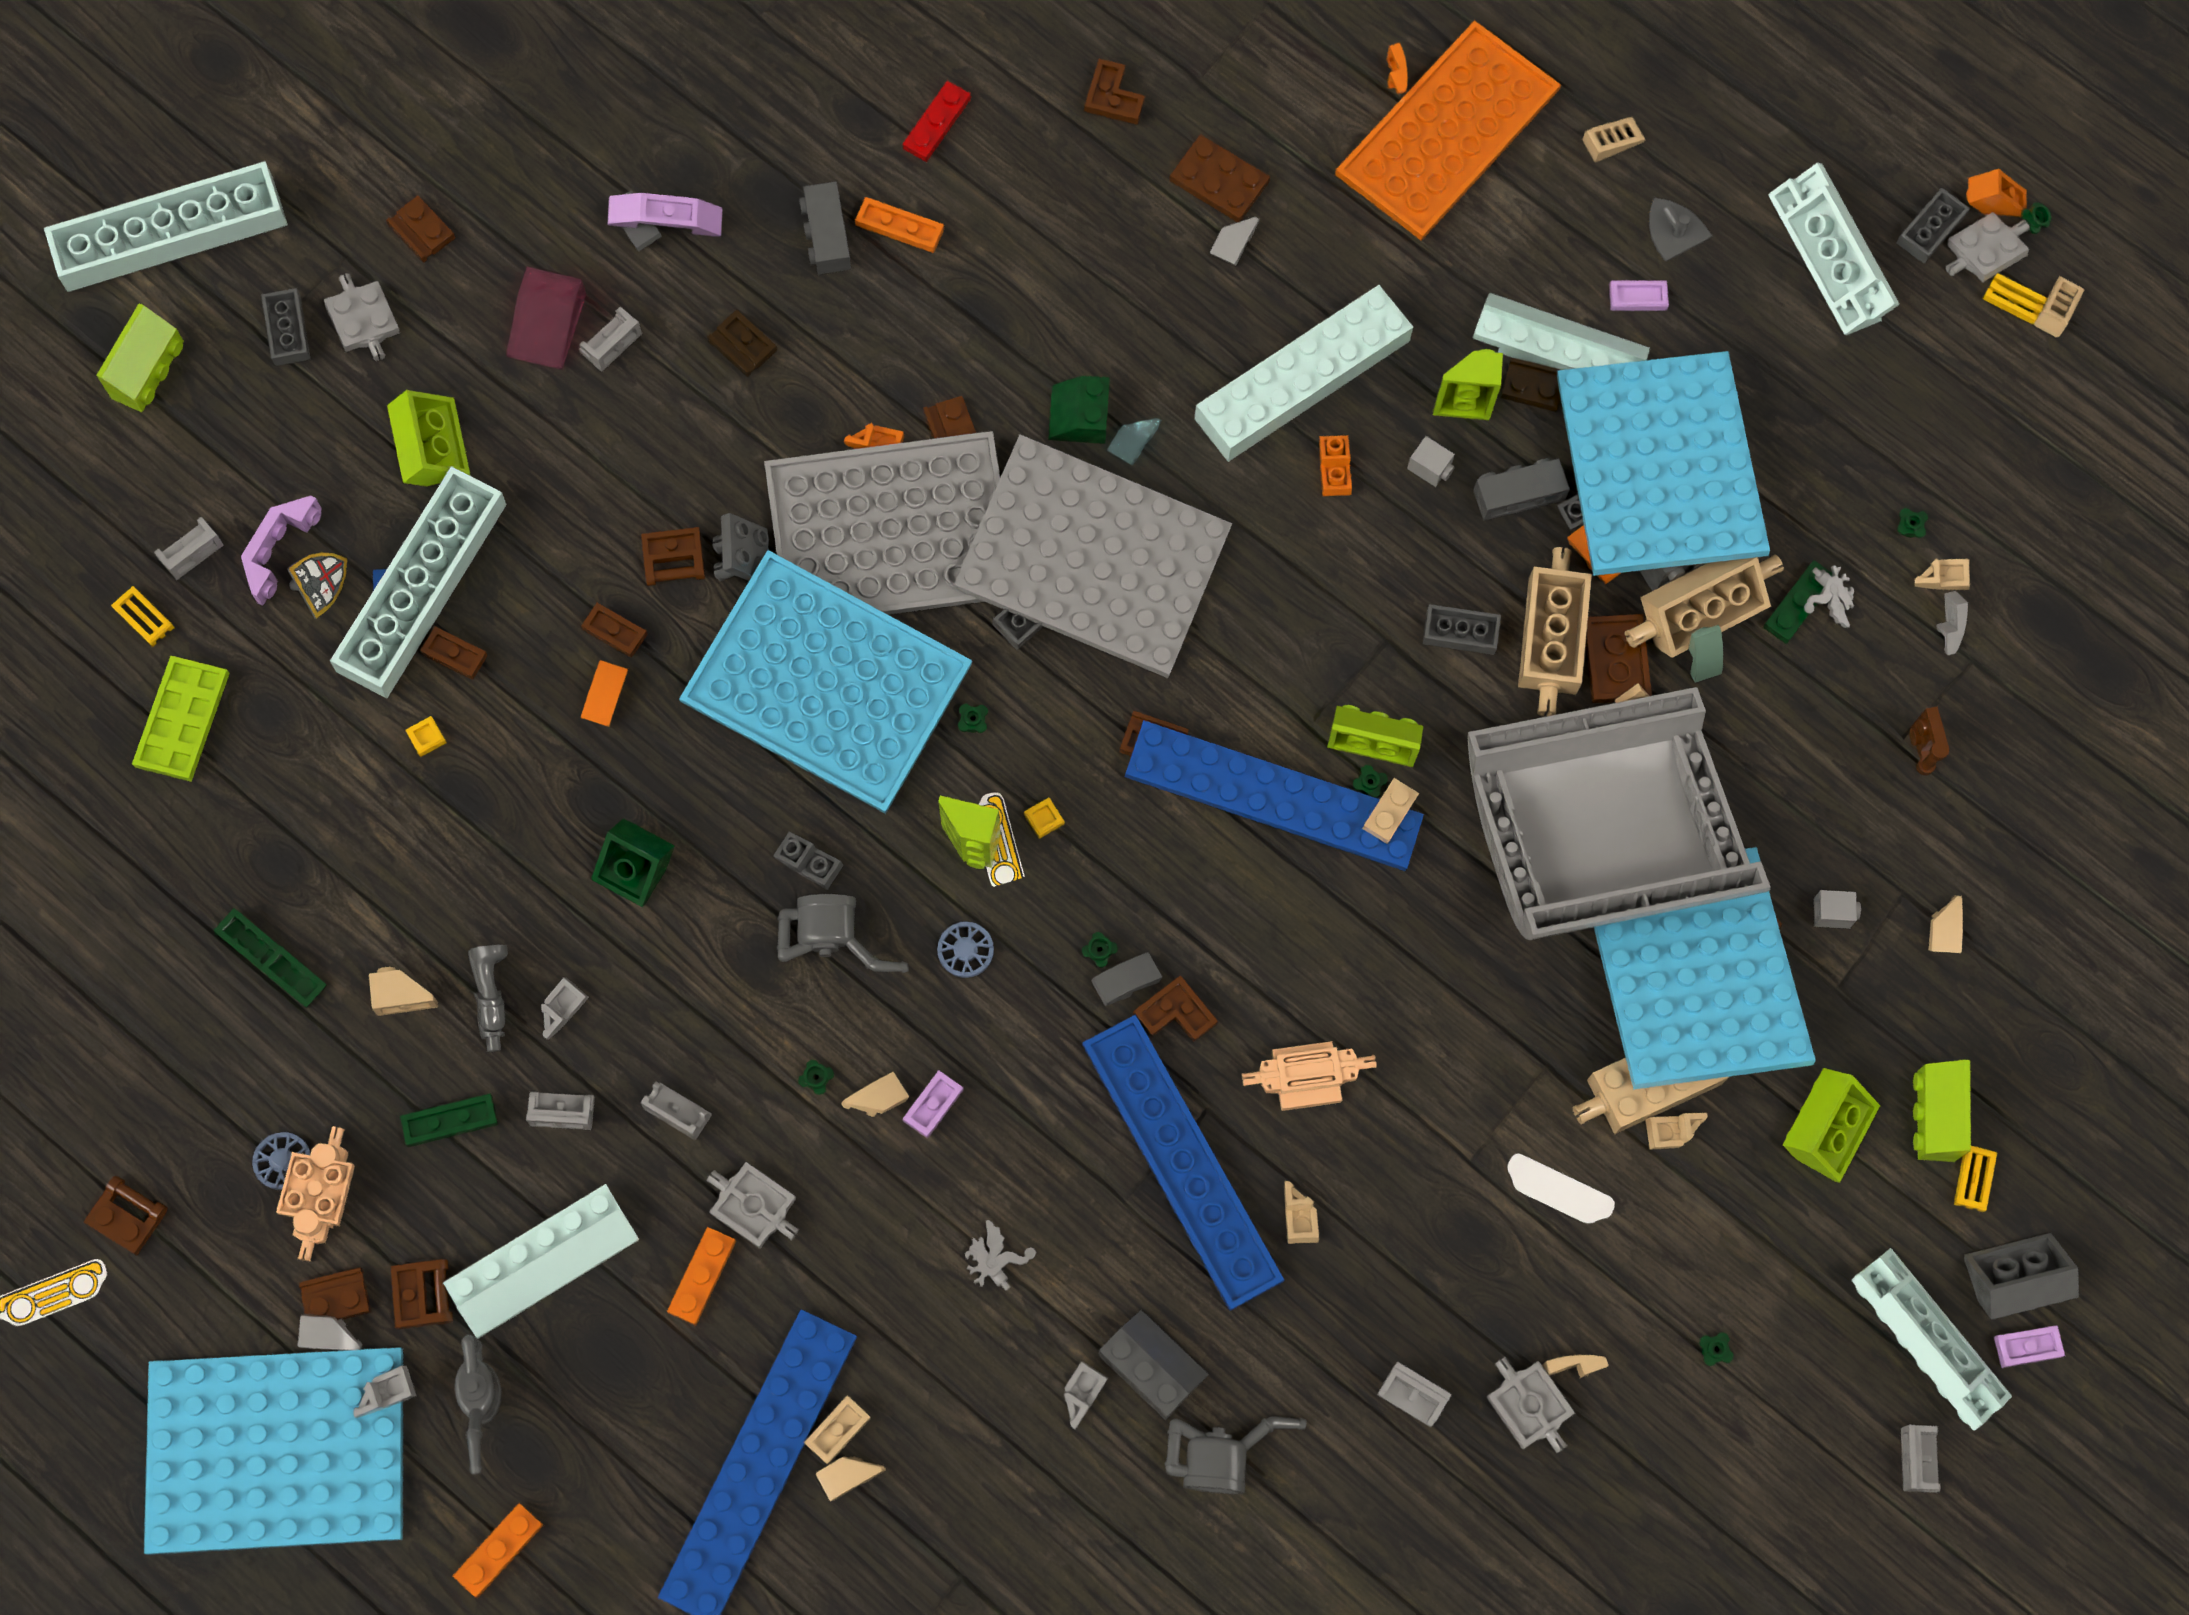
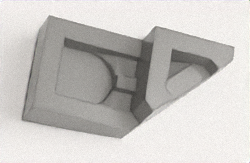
[1210,217,1260,266]
[1936,591,1968,655]
[541,977,589,1039]
[298,1314,362,1350]
[1064,1361,1108,1429]
[353,1366,417,1418]

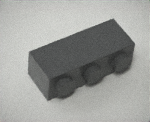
[799,182,851,275]
[1473,458,1570,521]

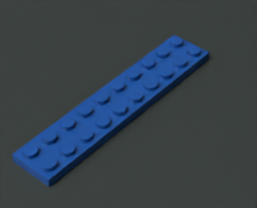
[1125,721,1424,871]
[1082,1015,1284,1311]
[658,1310,857,1615]

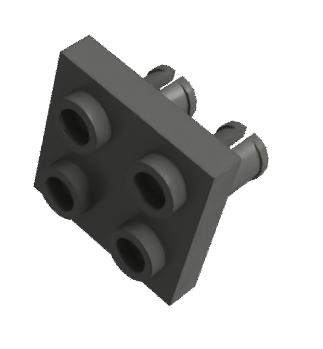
[713,513,769,581]

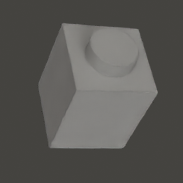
[1407,436,1455,487]
[1814,890,1861,929]

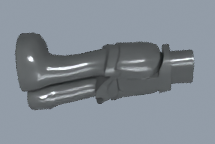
[468,945,508,1052]

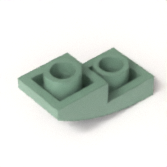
[1688,625,1723,683]

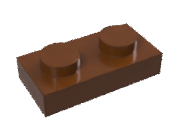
[581,603,647,658]
[420,627,488,680]

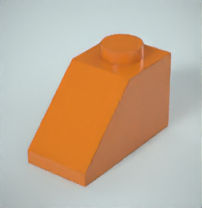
[1966,169,2027,217]

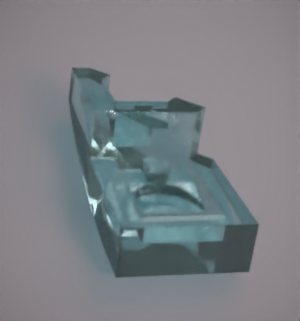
[1107,418,1162,465]

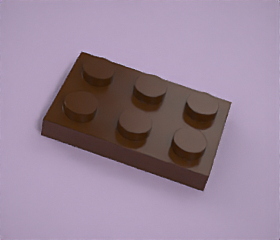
[1169,134,1270,223]
[1586,614,1652,703]

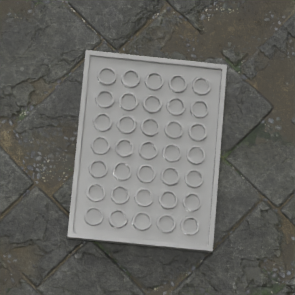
[764,431,1000,615]
[953,435,1232,678]

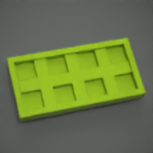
[132,656,230,782]

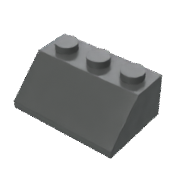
[1964,1233,2079,1320]
[1098,1310,1209,1420]

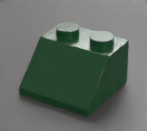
[1048,376,1110,444]
[591,818,675,907]

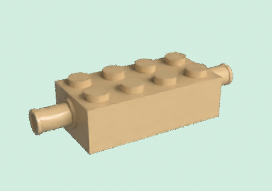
[1518,547,1592,717]
[1625,554,1784,658]
[1573,1058,1729,1134]

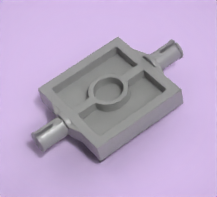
[1946,212,2029,282]
[324,274,400,361]
[707,1162,799,1248]
[1487,1357,1575,1453]

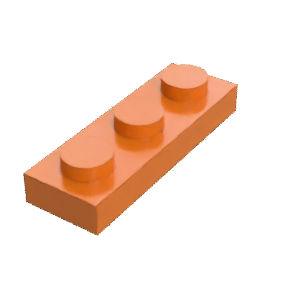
[855,197,944,253]
[667,1227,736,1326]
[453,1503,543,1598]

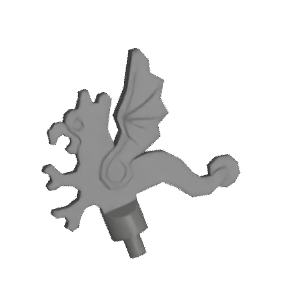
[1804,565,1854,628]
[965,1220,1036,1291]

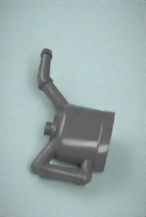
[777,894,909,973]
[455,1335,502,1474]
[1165,1416,1306,1494]

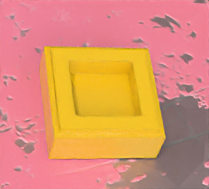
[405,716,447,757]
[1024,797,1065,839]

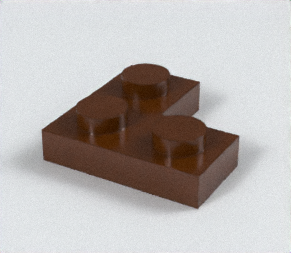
[1084,58,1145,125]
[1133,975,1218,1042]

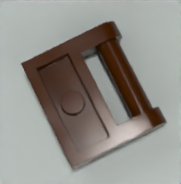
[641,527,705,586]
[1909,706,1949,776]
[83,1175,168,1256]
[391,1259,453,1329]

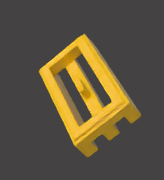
[1983,273,2048,325]
[111,586,175,647]
[1954,1146,1997,1212]

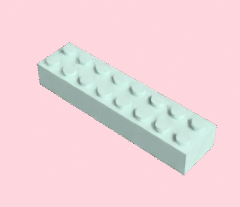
[44,161,288,292]
[1195,285,1413,462]
[330,467,506,698]

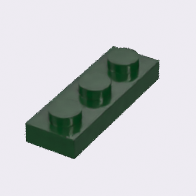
[1763,560,1832,645]
[400,1093,498,1147]

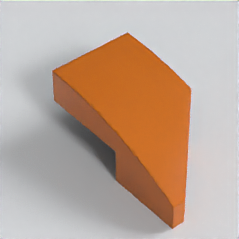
[1387,42,1408,94]
[844,423,904,449]

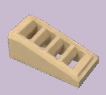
[1583,117,1645,163]
[2034,276,2085,337]

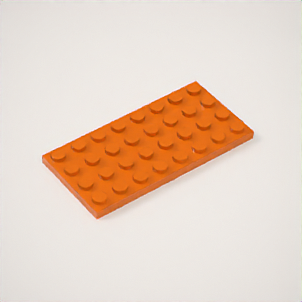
[1335,20,1561,241]

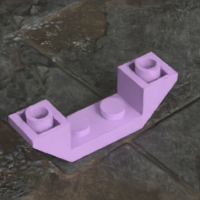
[608,193,722,237]
[241,496,322,606]

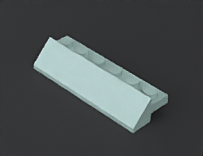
[1768,163,1900,335]
[1473,293,1650,370]
[443,1184,639,1339]
[1852,1248,2012,1431]

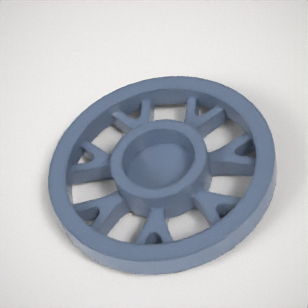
[937,922,994,978]
[252,1132,311,1190]

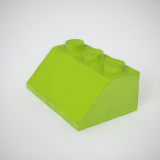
[96,303,183,412]
[1433,349,1503,420]
[387,390,470,486]
[1327,705,1423,767]
[938,795,1001,869]
[1913,1060,1971,1162]
[1783,1068,1880,1183]

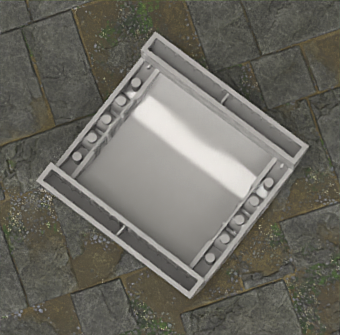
[1468,687,1770,940]

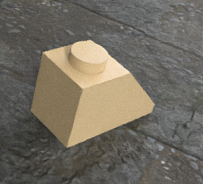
[369,967,438,1016]

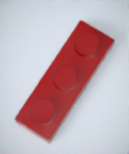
[903,81,971,162]

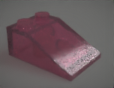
[507,267,586,370]

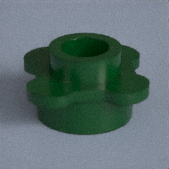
[2021,202,2051,234]
[1897,508,1928,538]
[958,704,988,733]
[1353,765,1388,798]
[1082,932,1118,968]
[798,1060,834,1095]
[1699,1332,1734,1366]

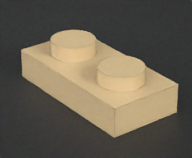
[1362,778,1419,844]
[804,1396,871,1465]

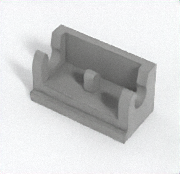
[579,307,642,372]
[154,517,224,580]
[641,1082,712,1140]
[526,1092,595,1130]
[1377,1362,1452,1427]
[1901,1425,1941,1492]

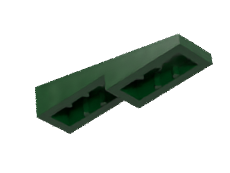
[213,908,327,1008]

